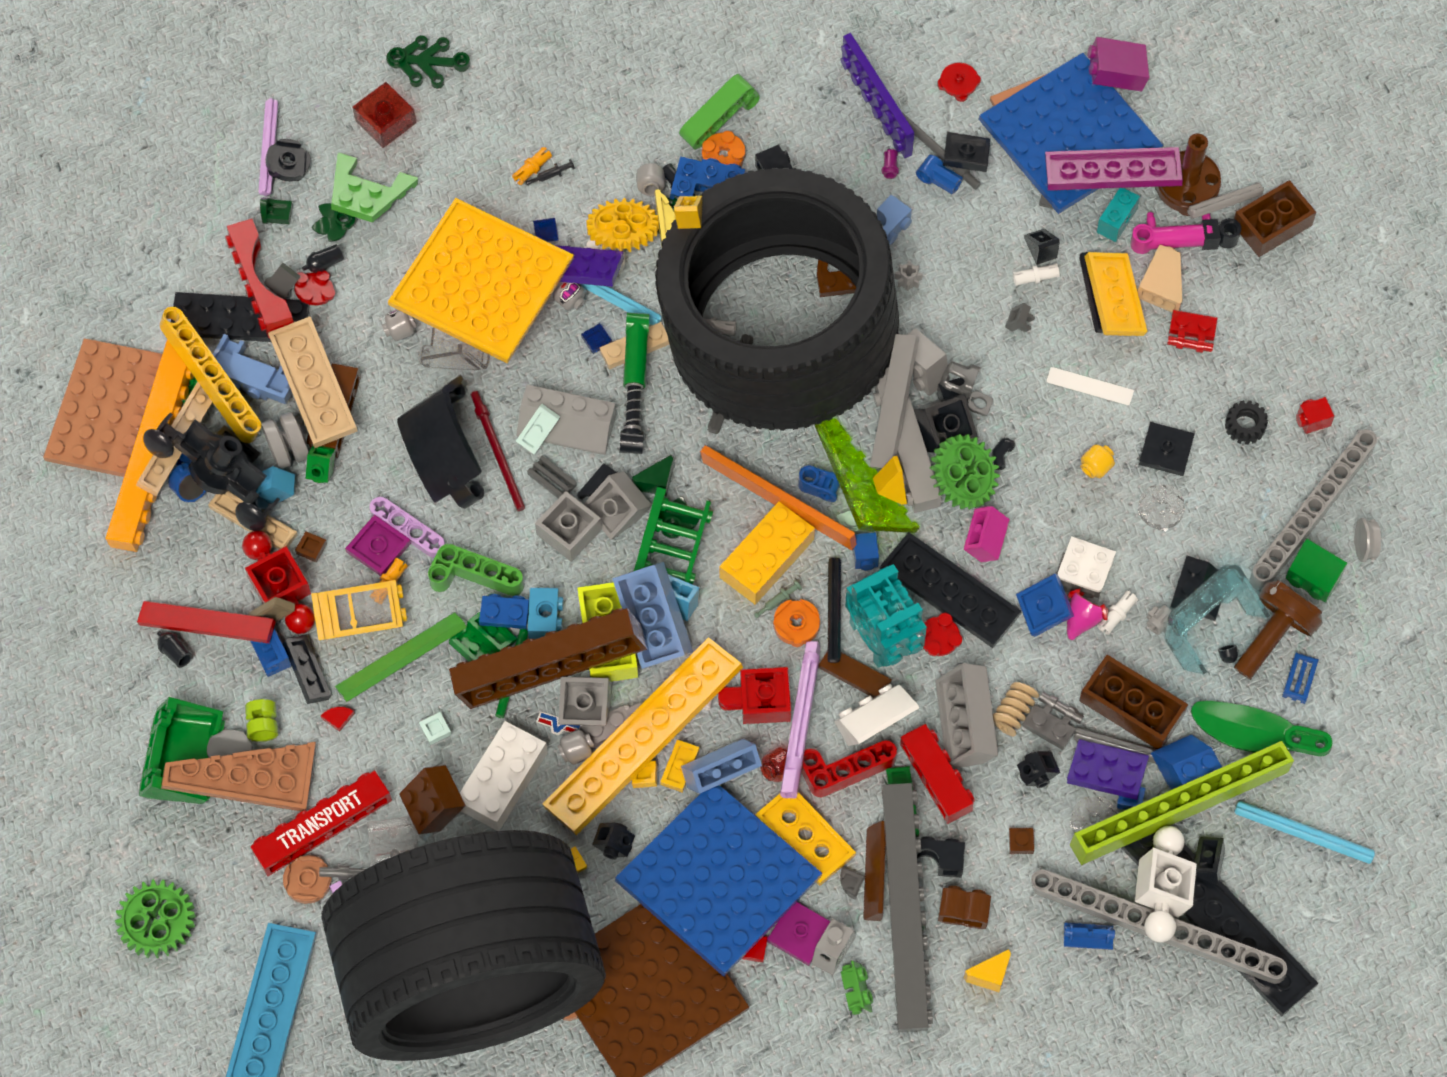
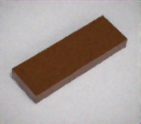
[818,650,892,698]

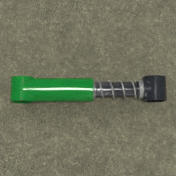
[619,312,649,454]

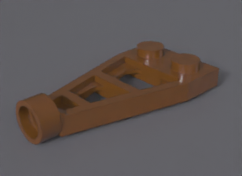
[816,260,856,297]

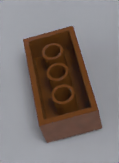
[1079,654,1188,750]

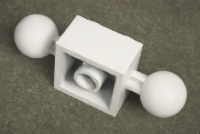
[1135,826,1197,943]

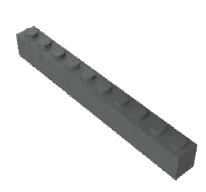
[882,783,933,1032]

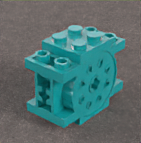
[845,564,927,668]

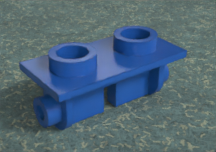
[1064,923,1115,950]

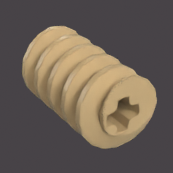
[993,682,1039,737]

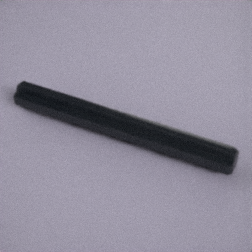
[827,557,841,663]

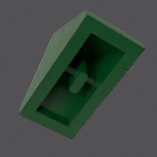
[632,455,674,497]

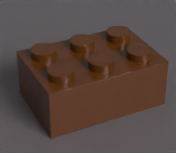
[1234,180,1316,257]

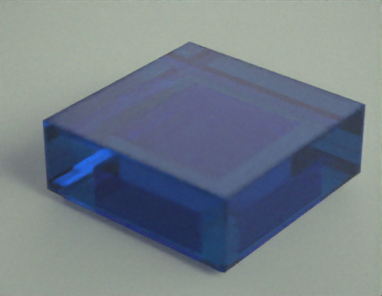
[533,218,559,242]
[581,323,612,354]

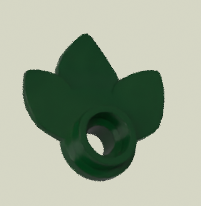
[312,203,356,242]
[659,497,700,539]

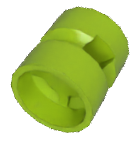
[245,699,278,742]

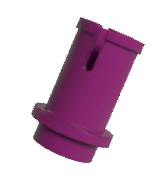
[881,149,899,179]

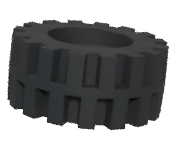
[1225,400,1268,445]

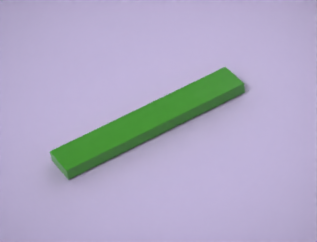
[335,612,466,702]

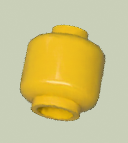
[1080,444,1115,479]

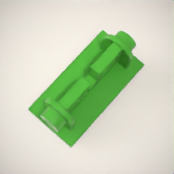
[840,960,873,1015]

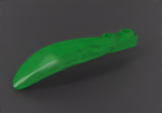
[1191,701,1333,757]

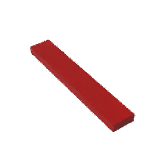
[137,601,276,643]

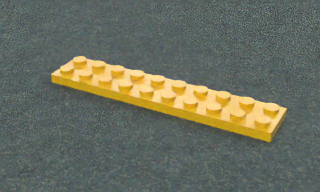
[542,637,743,835]

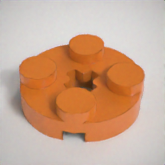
[702,131,745,166]
[773,599,820,647]

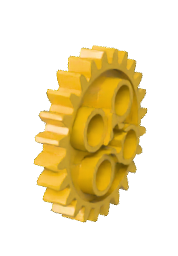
[586,198,659,252]

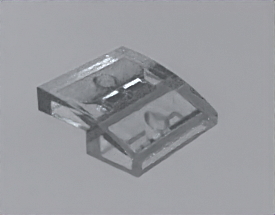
[367,816,419,866]

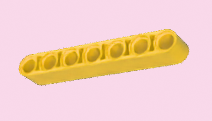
[159,307,261,443]

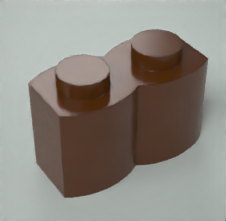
[938,886,991,929]

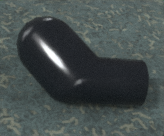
[992,437,1015,470]

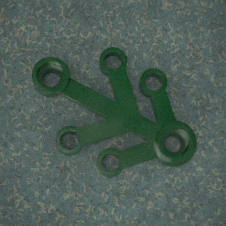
[386,35,470,89]

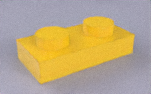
[660,740,700,793]

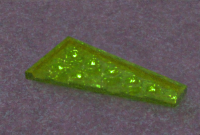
[814,418,920,533]

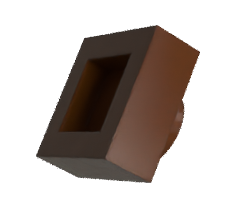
[295,531,327,563]
[1009,828,1034,854]

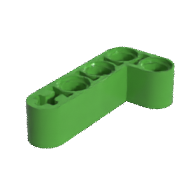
[679,74,760,150]
[428,544,524,596]

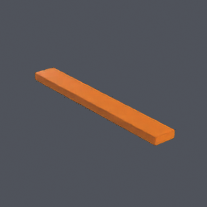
[700,446,857,550]

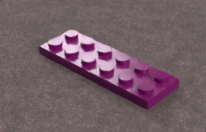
[1045,147,1183,190]

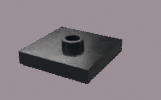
[943,132,990,172]
[1139,422,1195,476]

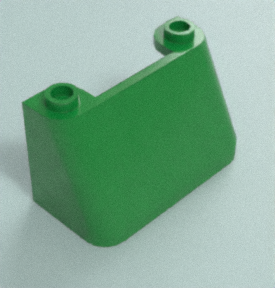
[139,697,225,804]

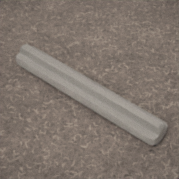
[1188,183,1264,219]

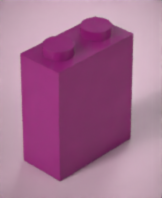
[1087,37,1150,92]

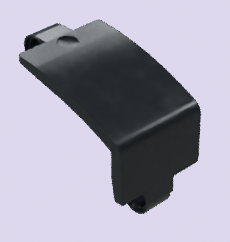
[397,375,484,509]

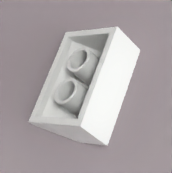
[834,683,919,746]

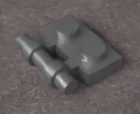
[1022,692,1084,750]

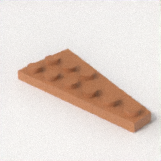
[161,742,316,811]

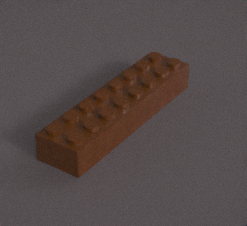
[449,608,647,709]

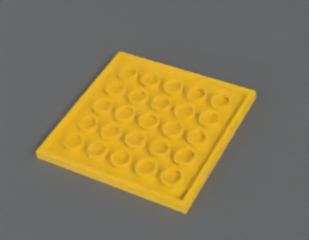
[388,198,574,364]

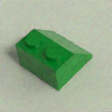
[1285,539,1347,603]

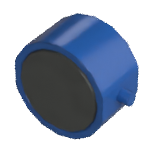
[168,463,206,502]

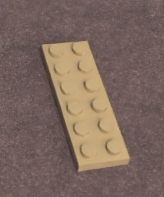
[268,316,358,448]

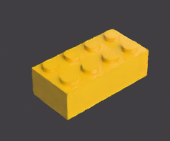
[719,501,815,605]

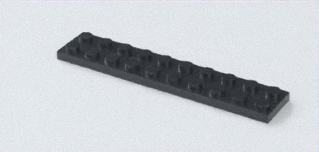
[1121,832,1318,1017]

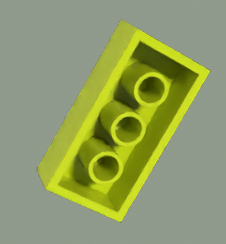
[577,582,638,682]

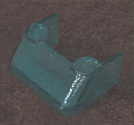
[1164,564,1270,675]

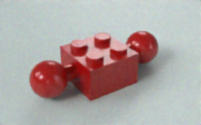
[242,531,315,634]

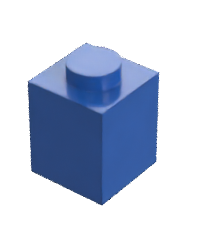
[853,532,879,571]

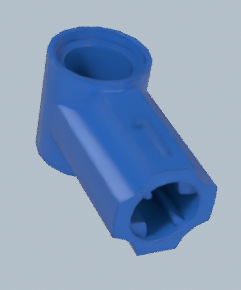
[916,155,963,194]

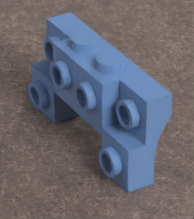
[206,334,292,404]

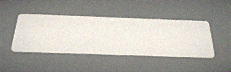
[1047,367,1134,405]

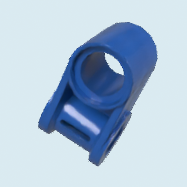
[798,465,844,502]

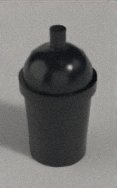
[302,244,344,273]
[157,631,192,668]

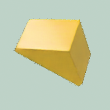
[674,196,702,229]
[873,456,907,505]
[964,949,1011,992]

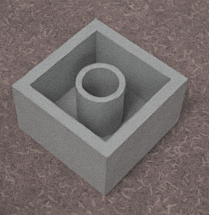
[535,491,602,562]

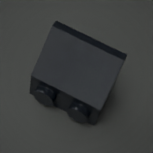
[914,394,978,453]
[1170,555,1229,621]

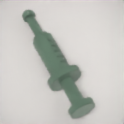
[754,580,802,618]

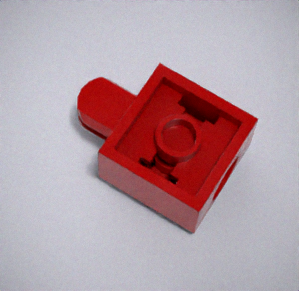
[718,667,791,724]

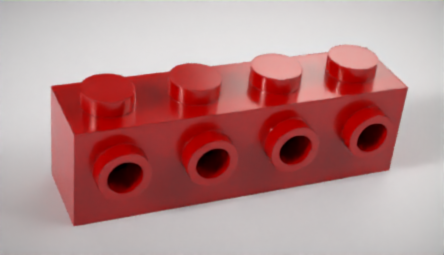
[900,724,975,824]

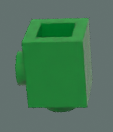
[305,445,336,483]

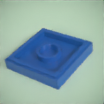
[1016,574,1074,637]

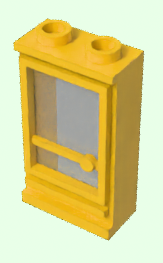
[311,580,407,641]

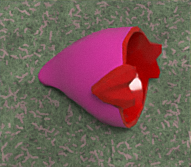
[1067,589,1108,640]

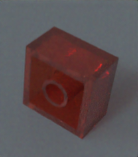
[352,82,416,148]

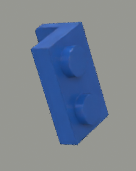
[479,594,529,629]

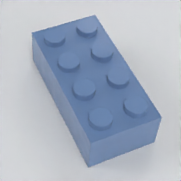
[612,562,693,669]

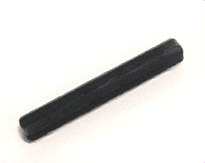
[1079,252,1103,333]

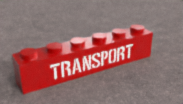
[250,770,392,877]

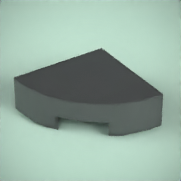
[840,867,865,900]

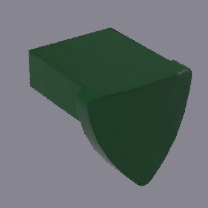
[260,197,293,225]

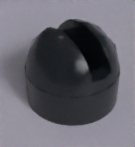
[1218,645,1238,663]

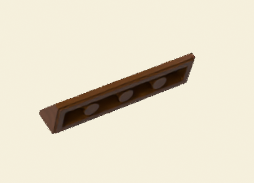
[863,821,886,921]

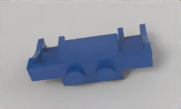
[670,156,745,199]

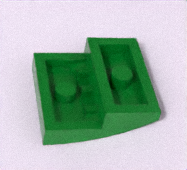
[449,612,517,662]

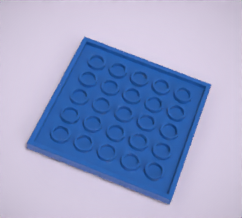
[978,53,1163,214]
[615,785,822,976]

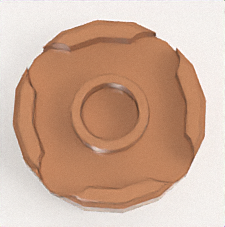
[283,855,332,904]

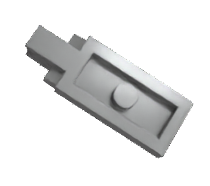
[580,702,642,749]

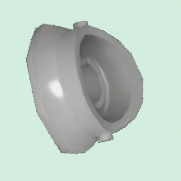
[1354,518,1381,562]

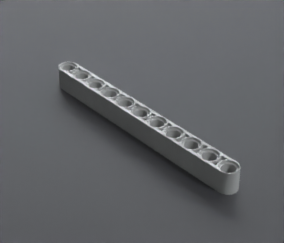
[1031,869,1287,984]

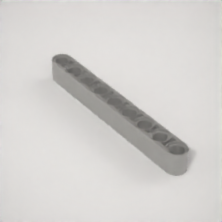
[1250,429,1377,591]

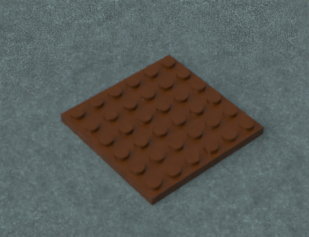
[574,904,749,1077]

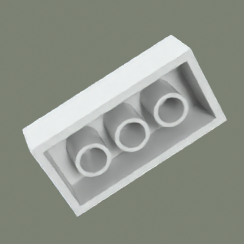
[460,721,548,831]

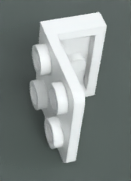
[1058,536,1116,592]

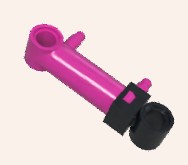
[1130,212,1241,254]

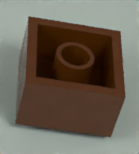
[399,765,466,835]

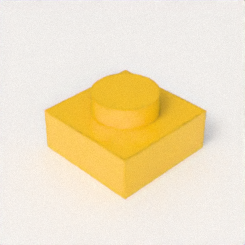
[632,761,658,788]

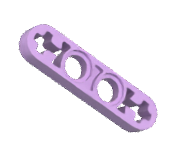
[369,497,445,558]

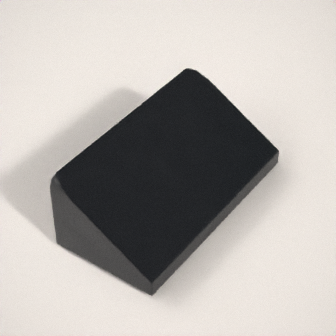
[1194,837,1225,884]

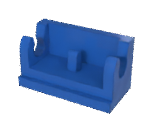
[250,629,291,677]

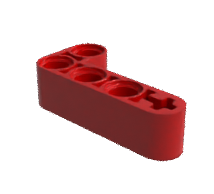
[801,740,897,798]

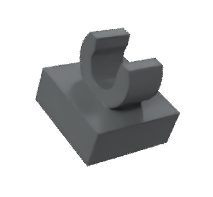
[1005,303,1035,332]

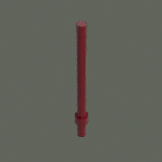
[470,391,525,512]

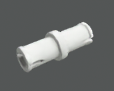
[1013,263,1060,286]
[1097,591,1138,635]

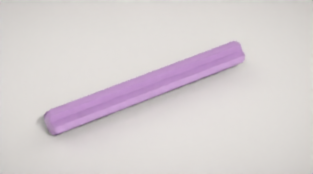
[259,98,278,196]

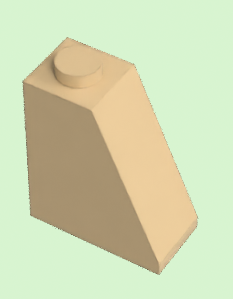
[1138,245,1182,312]

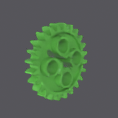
[929,434,1000,510]
[115,879,196,958]

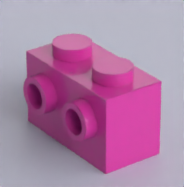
[963,506,1010,562]

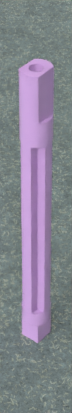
[780,641,820,798]

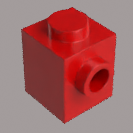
[1296,397,1335,434]

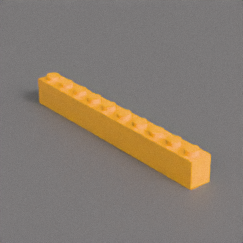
[105,337,200,552]

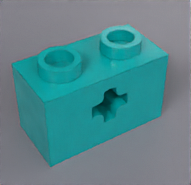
[1097,188,1140,242]

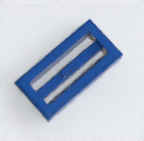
[1282,653,1319,704]

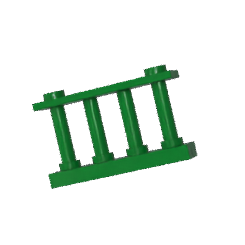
[634,487,713,585]

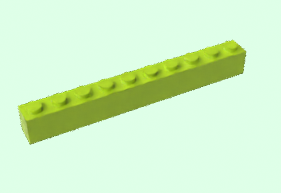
[1070,741,1294,865]

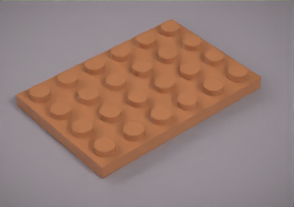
[43,338,162,477]

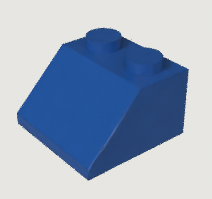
[1151,735,1222,790]

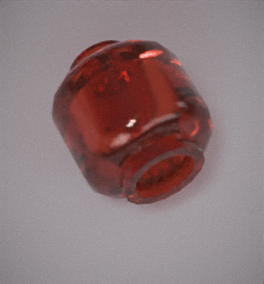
[760,747,787,783]

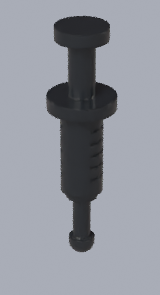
[525,159,575,186]

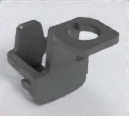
[940,362,993,416]

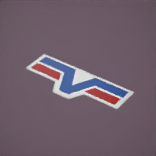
[536,711,582,735]

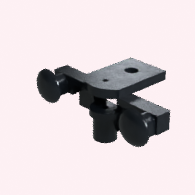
[143,413,280,531]

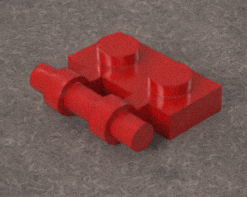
[1167,310,1218,353]

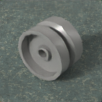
[261,412,308,469]

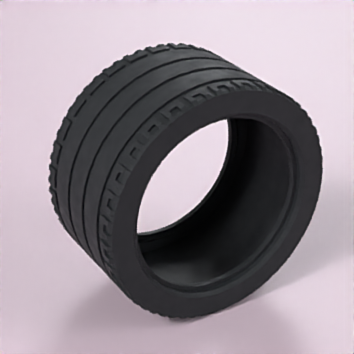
[655,168,899,431]
[321,830,606,1061]

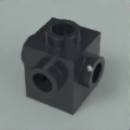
[1017,751,1061,788]
[592,822,635,860]

